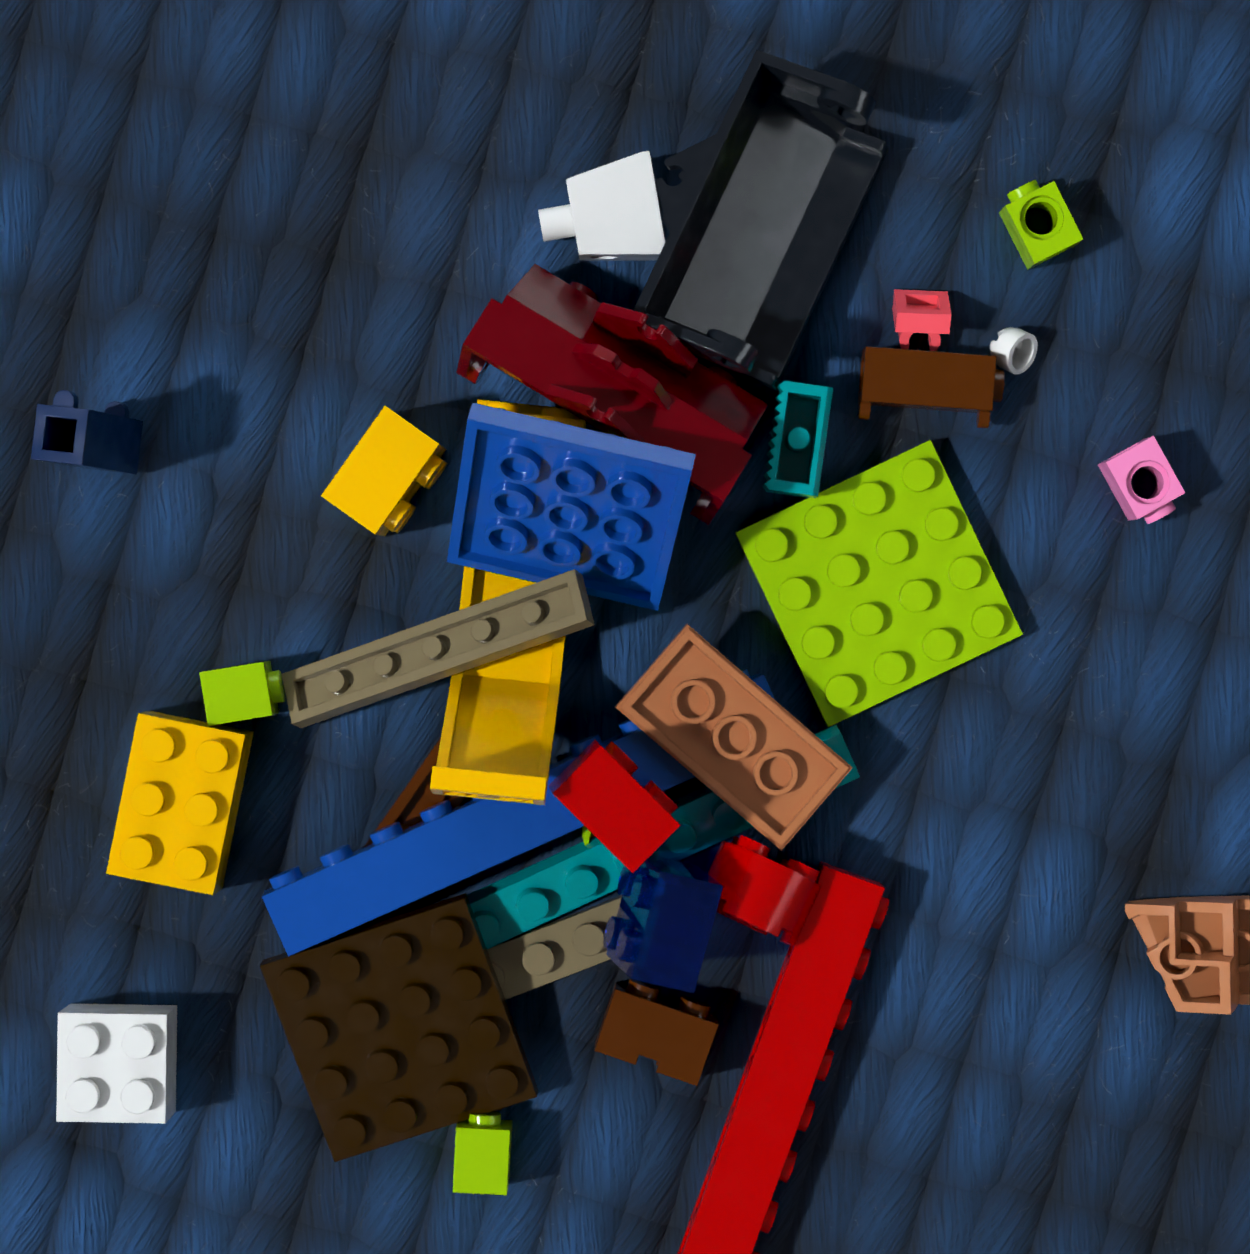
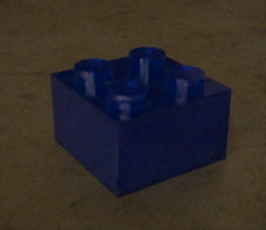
[603,855,723,993]

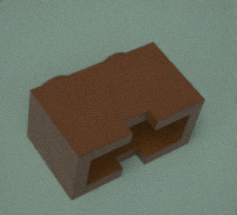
[594,978,719,1086]

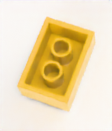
[106,711,254,895]

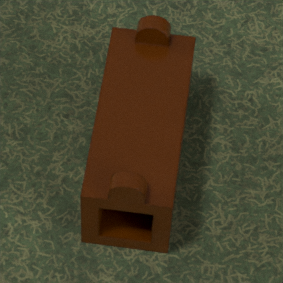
[858,346,1004,428]

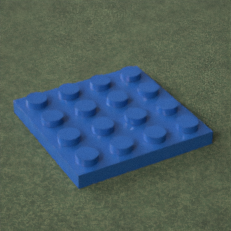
[447,403,696,611]

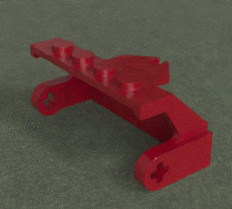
[456,264,768,525]

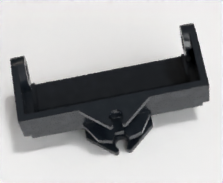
[634,49,889,391]

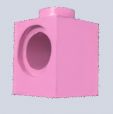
[1098,436,1185,524]

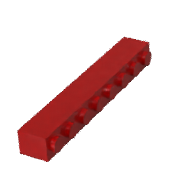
[677,861,889,1254]

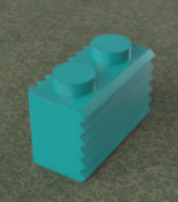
[762,381,833,498]

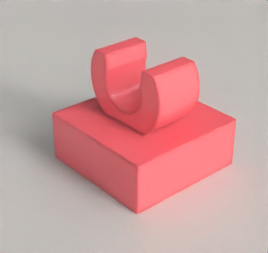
[892,289,952,351]

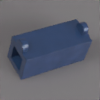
[31,390,143,474]

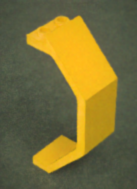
[430,399,586,805]

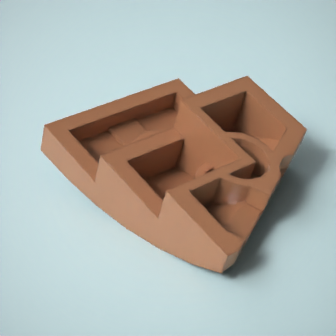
[1125,896,1250,1015]

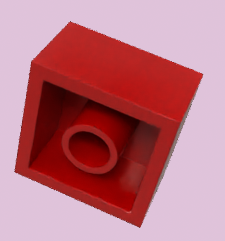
[549,740,681,873]

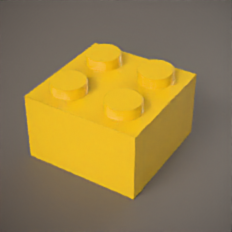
[321,406,447,537]

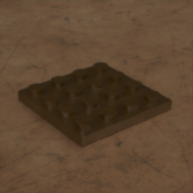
[260,893,538,1162]

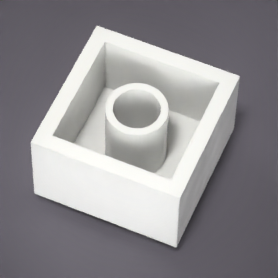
[56,1003,177,1124]

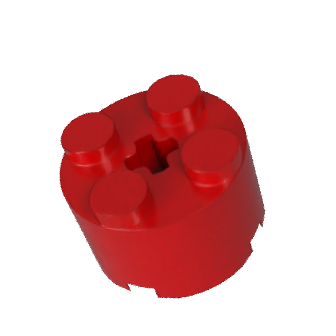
[695,835,821,946]

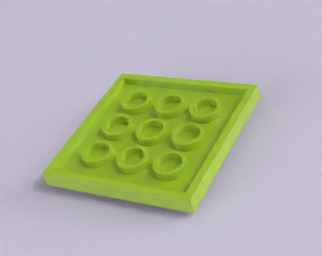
[735,440,1023,727]

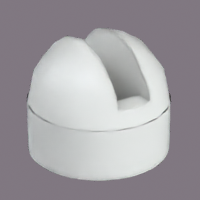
[989,327,1038,374]

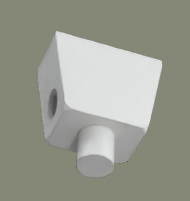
[538,151,665,261]

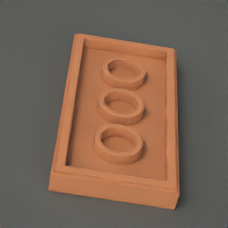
[615,624,853,851]

